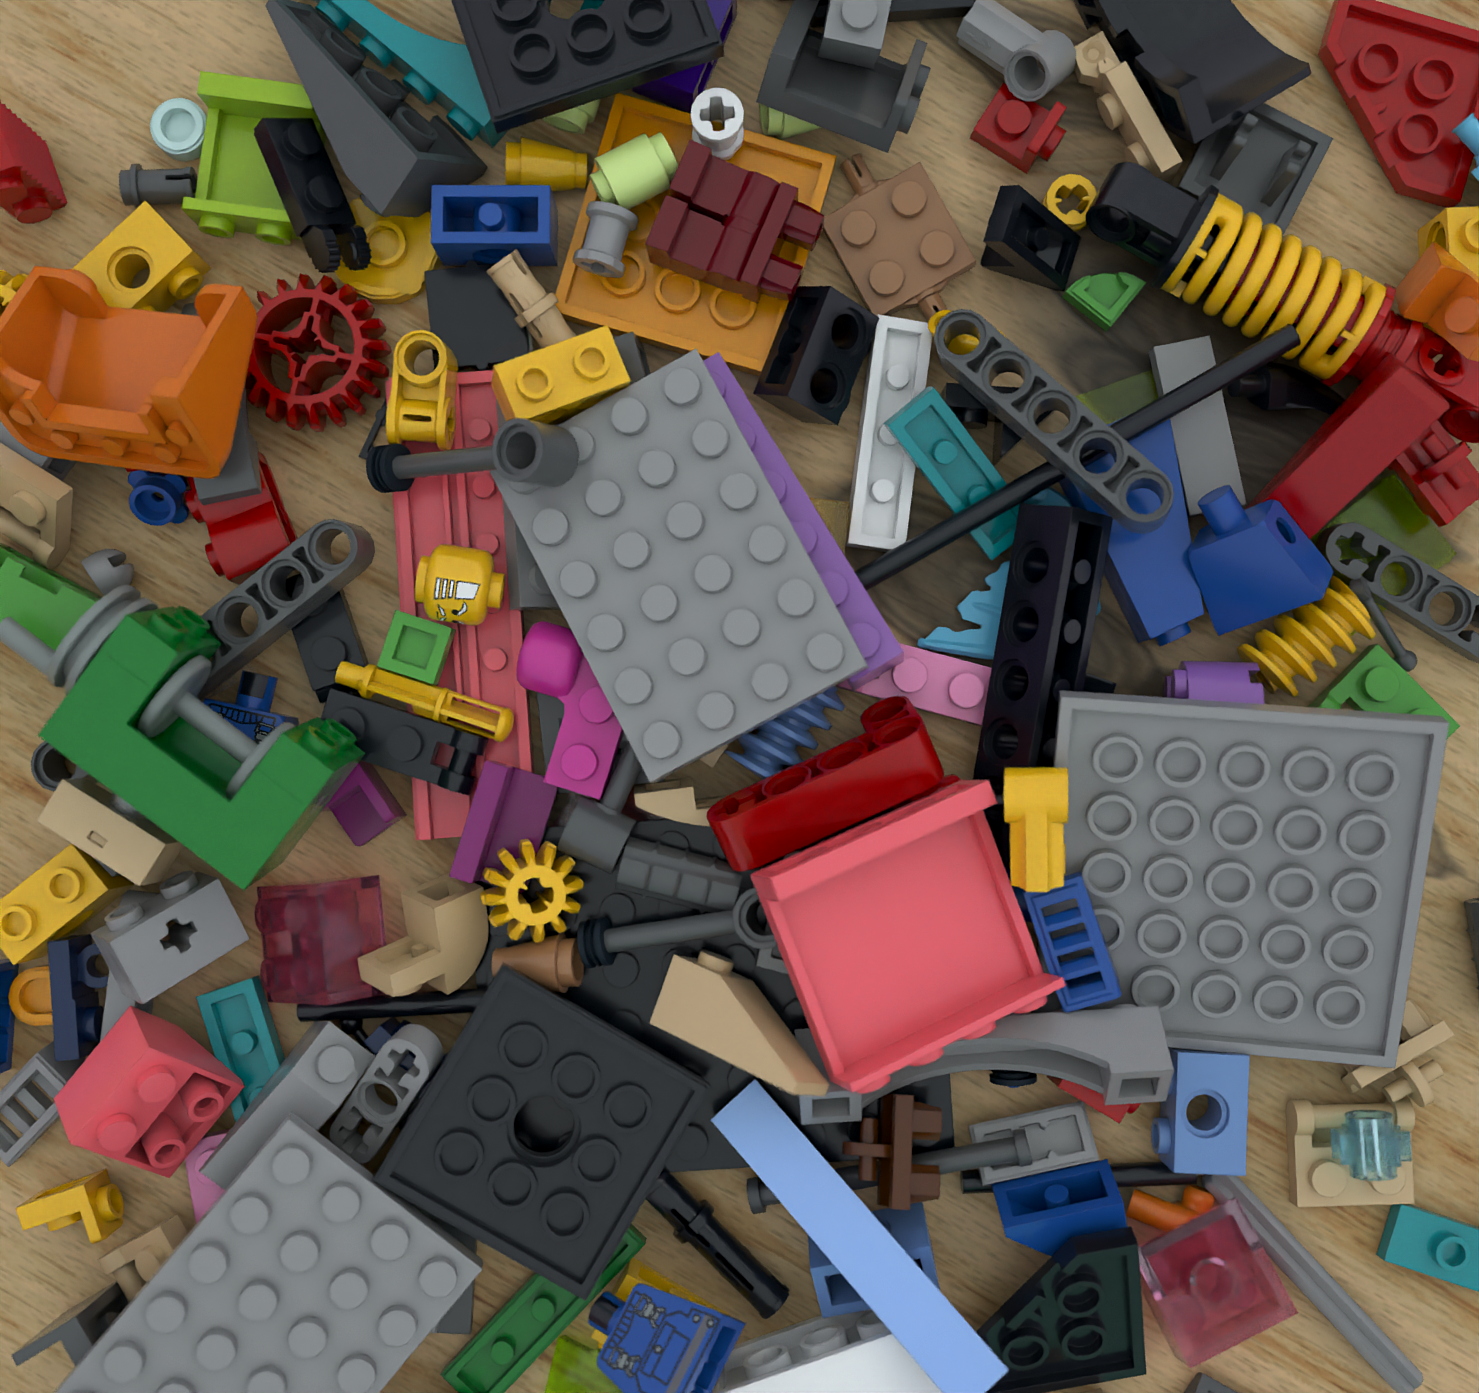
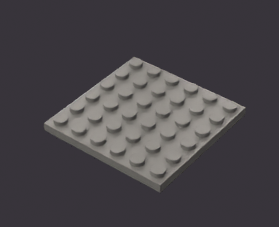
[1031,690,1449,1068]

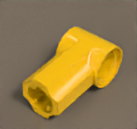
[1004,767,1068,892]

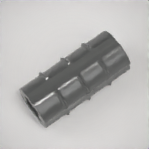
[615,836,743,914]

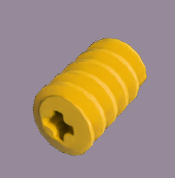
[1237,575,1376,698]

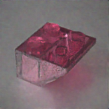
[254,875,386,1005]

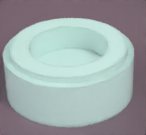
[150,98,207,161]

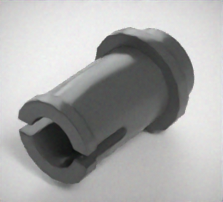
[119,164,197,208]

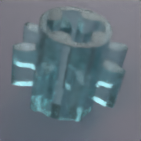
[1330,1110,1412,1181]

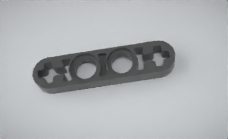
[1315,522,1479,664]

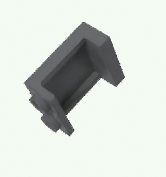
[756,0,931,153]

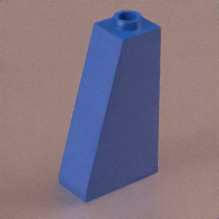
[1059,416,1204,647]

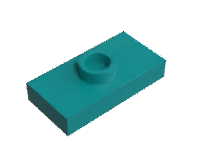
[1376,1204,1479,1292]

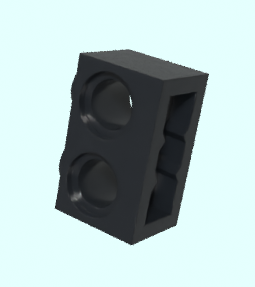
[753,286,879,426]

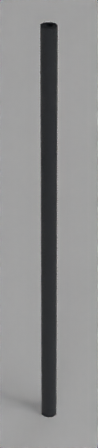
[854,324,1301,591]

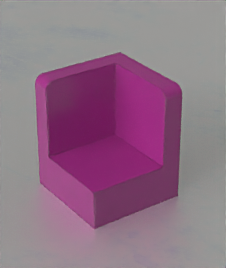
[321,760,407,846]

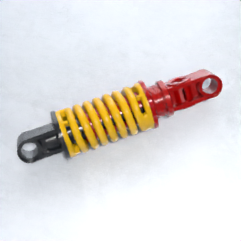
[1086,162,1479,443]

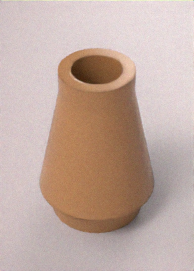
[492,933,584,993]

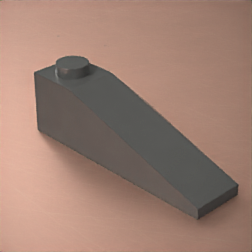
[265,0,488,217]

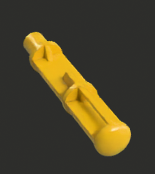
[335,660,514,742]

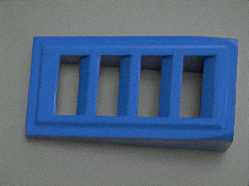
[1023,871,1121,1012]

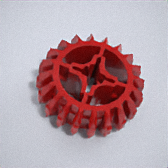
[245,273,391,433]

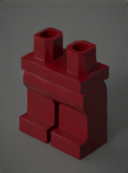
[645,139,824,303]

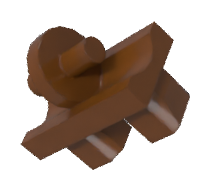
[842,1094,942,1210]

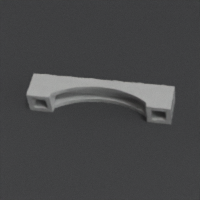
[795,1004,1174,1125]

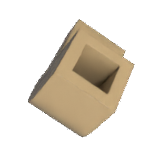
[357,873,489,997]

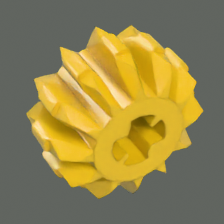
[480,839,583,942]

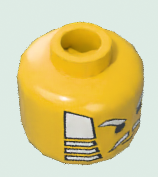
[415,544,505,626]

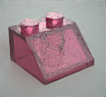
[1139,1197,1298,1369]

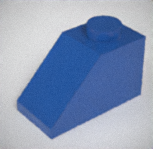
[992,1159,1127,1256]

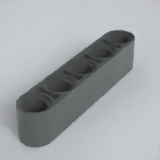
[934,309,1174,534]

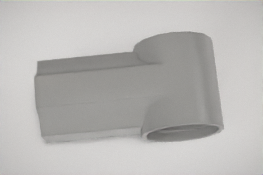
[956,0,1076,101]

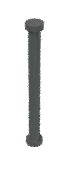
[747,1128,1033,1214]

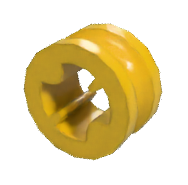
[1042,174,1097,232]

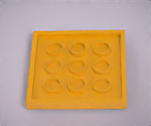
[555,93,837,377]

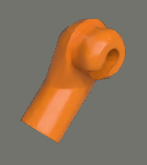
[1126,1185,1215,1235]

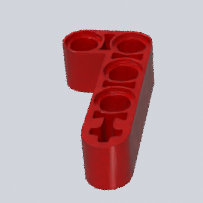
[706,696,944,872]

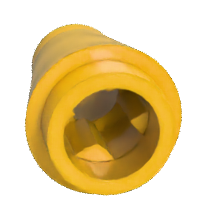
[505,136,587,192]

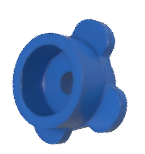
[128,470,189,526]

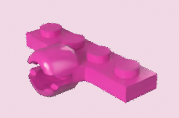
[517,621,624,800]

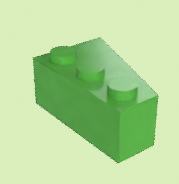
[0,543,102,651]

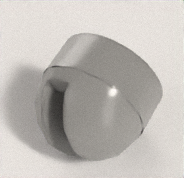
[81,549,134,596]

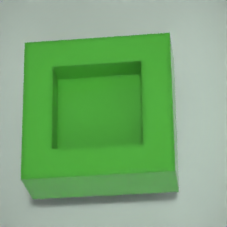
[377,610,456,686]

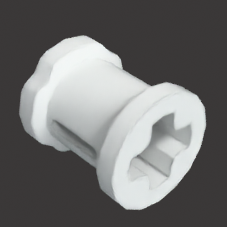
[691,87,744,160]

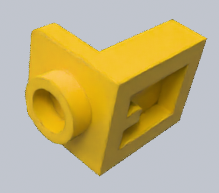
[15,1169,124,1244]

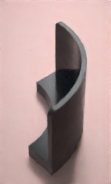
[1073,0,1311,144]

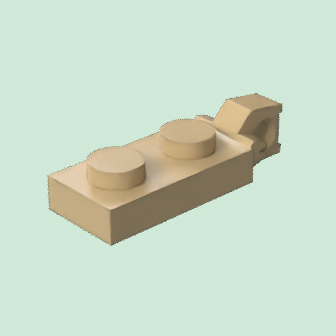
[1074,31,1183,183]

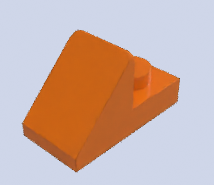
[1395,242,1479,362]

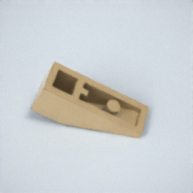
[650,950,829,1096]

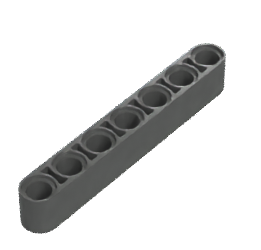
[31,519,375,792]

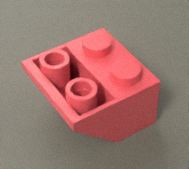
[54,1005,245,1178]

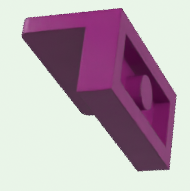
[449,760,559,893]

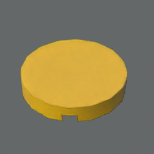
[335,193,442,305]

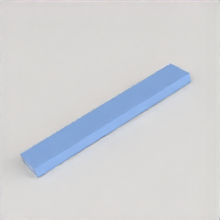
[711,1079,1008,1393]

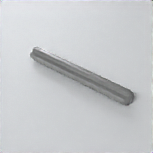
[1201,1174,1423,1393]

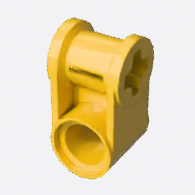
[386,330,458,450]

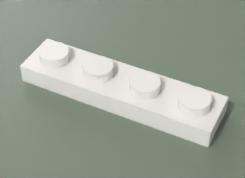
[844,314,932,552]

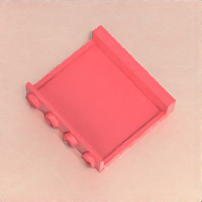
[750,780,1066,1094]

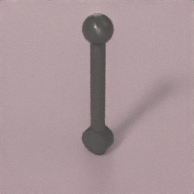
[1349,577,1418,672]

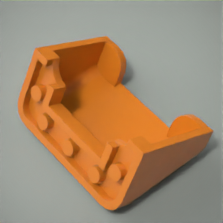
[0,266,258,479]

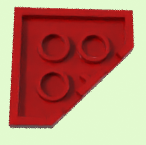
[1318,0,1479,208]

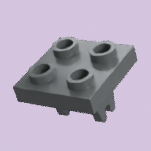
[1176,103,1333,237]

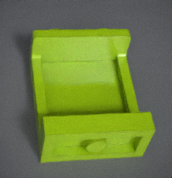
[181,71,326,246]

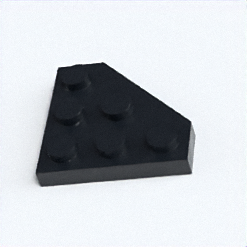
[976,1226,1146,1393]

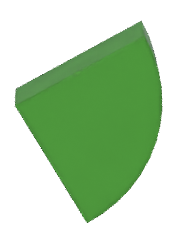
[1062,272,1146,332]

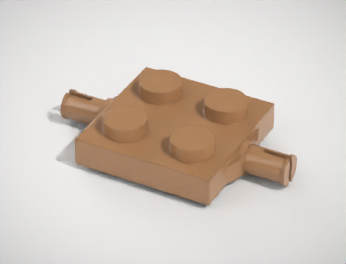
[822,153,976,322]

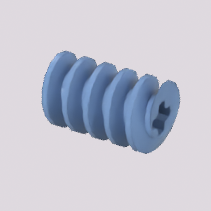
[725,686,845,779]

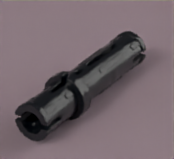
[646,1166,790,1319]

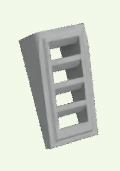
[0,1041,86,1167]

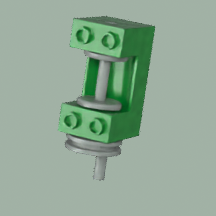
[0,584,365,890]

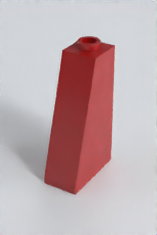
[1244,352,1450,539]

